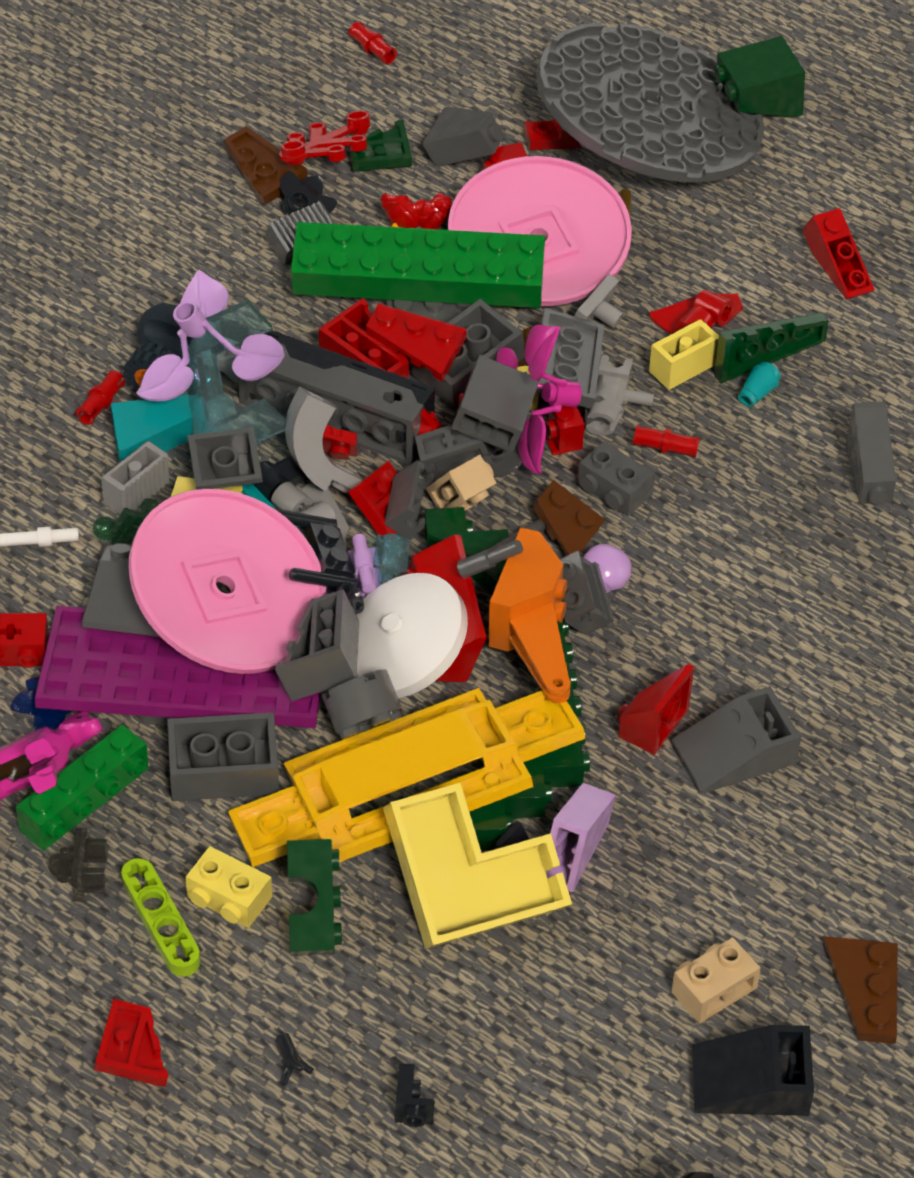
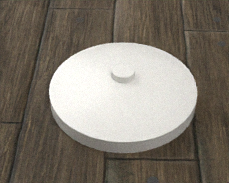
[357,573,468,698]

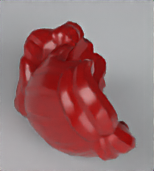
[380,193,452,229]

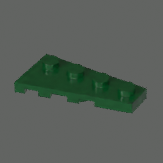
[714,312,829,384]

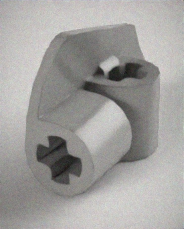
[271,481,349,542]

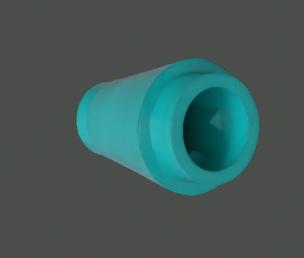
[738,362,781,408]

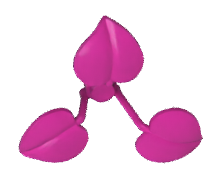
[496,325,582,474]

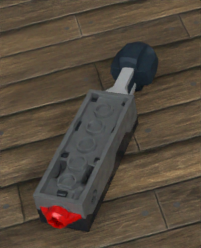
[136,303,441,465]

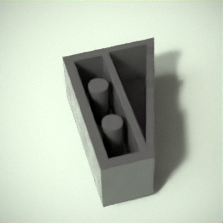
[275,589,359,701]

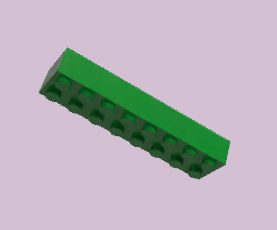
[291,222,545,308]

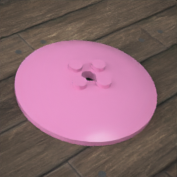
[448,156,632,306]
[129,489,327,674]

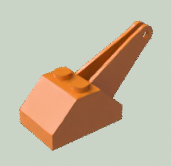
[489,527,571,703]

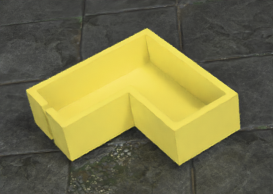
[383,783,572,949]

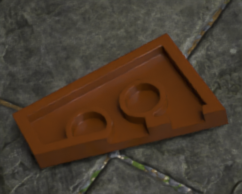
[224,126,308,206]
[823,936,898,1044]

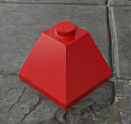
[617,664,694,755]

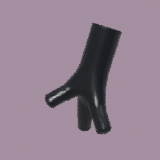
[276,1033,314,1085]

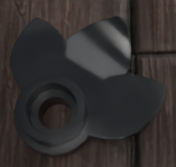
[280,171,337,215]

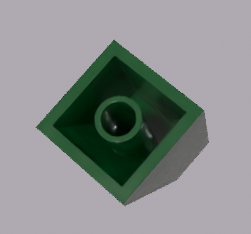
[714,36,805,117]

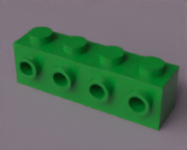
[16,724,149,851]

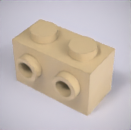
[426,455,497,511]
[672,937,761,1023]

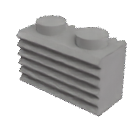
[100,441,169,517]

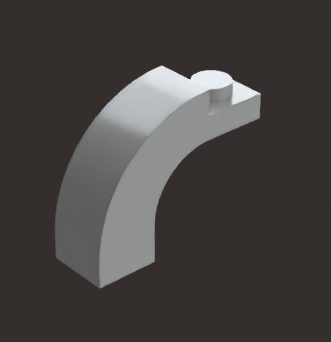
[285,386,363,493]

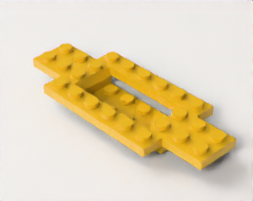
[228,688,586,867]

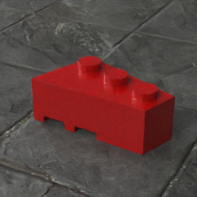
[319,298,409,379]

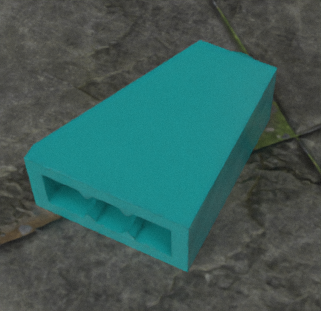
[111,394,199,463]

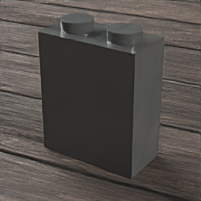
[451,355,540,453]

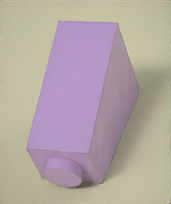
[546,783,616,892]

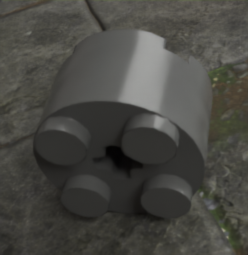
[322,669,402,739]

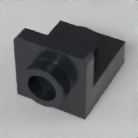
[395,1063,435,1127]

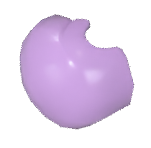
[584,544,632,593]

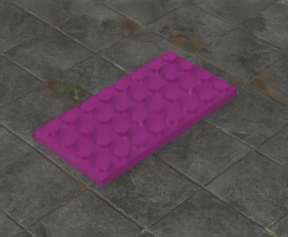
[35,606,321,728]

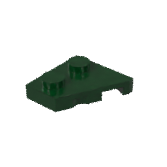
[349,120,412,172]

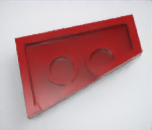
[366,303,467,382]

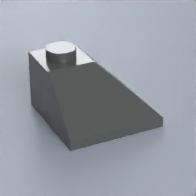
[188,427,263,490]

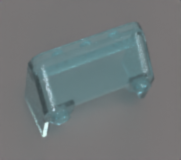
[187,300,286,443]

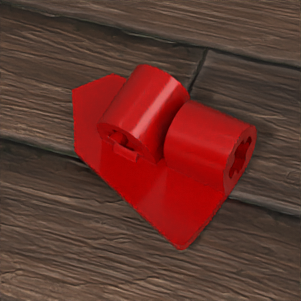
[650,290,743,334]

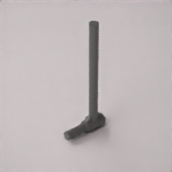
[457,519,547,579]

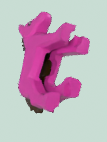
[0,711,102,809]

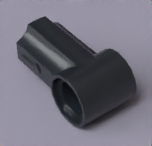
[253,456,309,504]

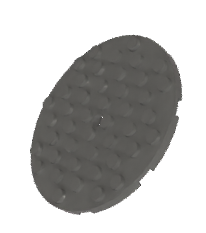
[536,23,764,183]

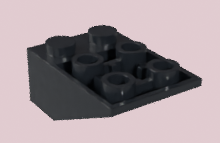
[692,1025,814,1116]

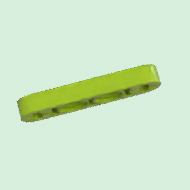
[121,858,200,977]

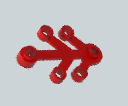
[279,111,371,166]

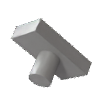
[575,274,624,329]

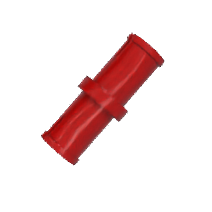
[349,21,397,64]
[75,370,126,425]
[632,425,700,458]

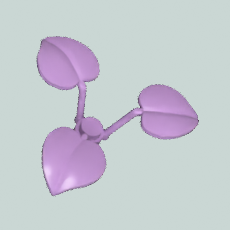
[136,270,285,402]

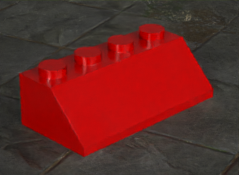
[402,534,486,682]

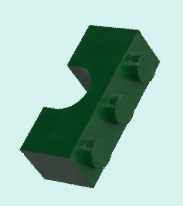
[287,839,342,956]

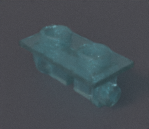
[373,534,410,585]

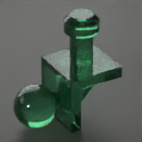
[93,498,159,545]

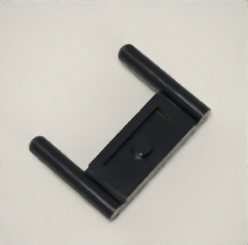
[274,508,359,589]

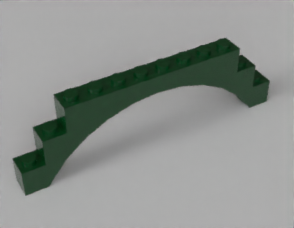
[424,507,590,850]

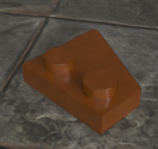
[533,480,605,557]

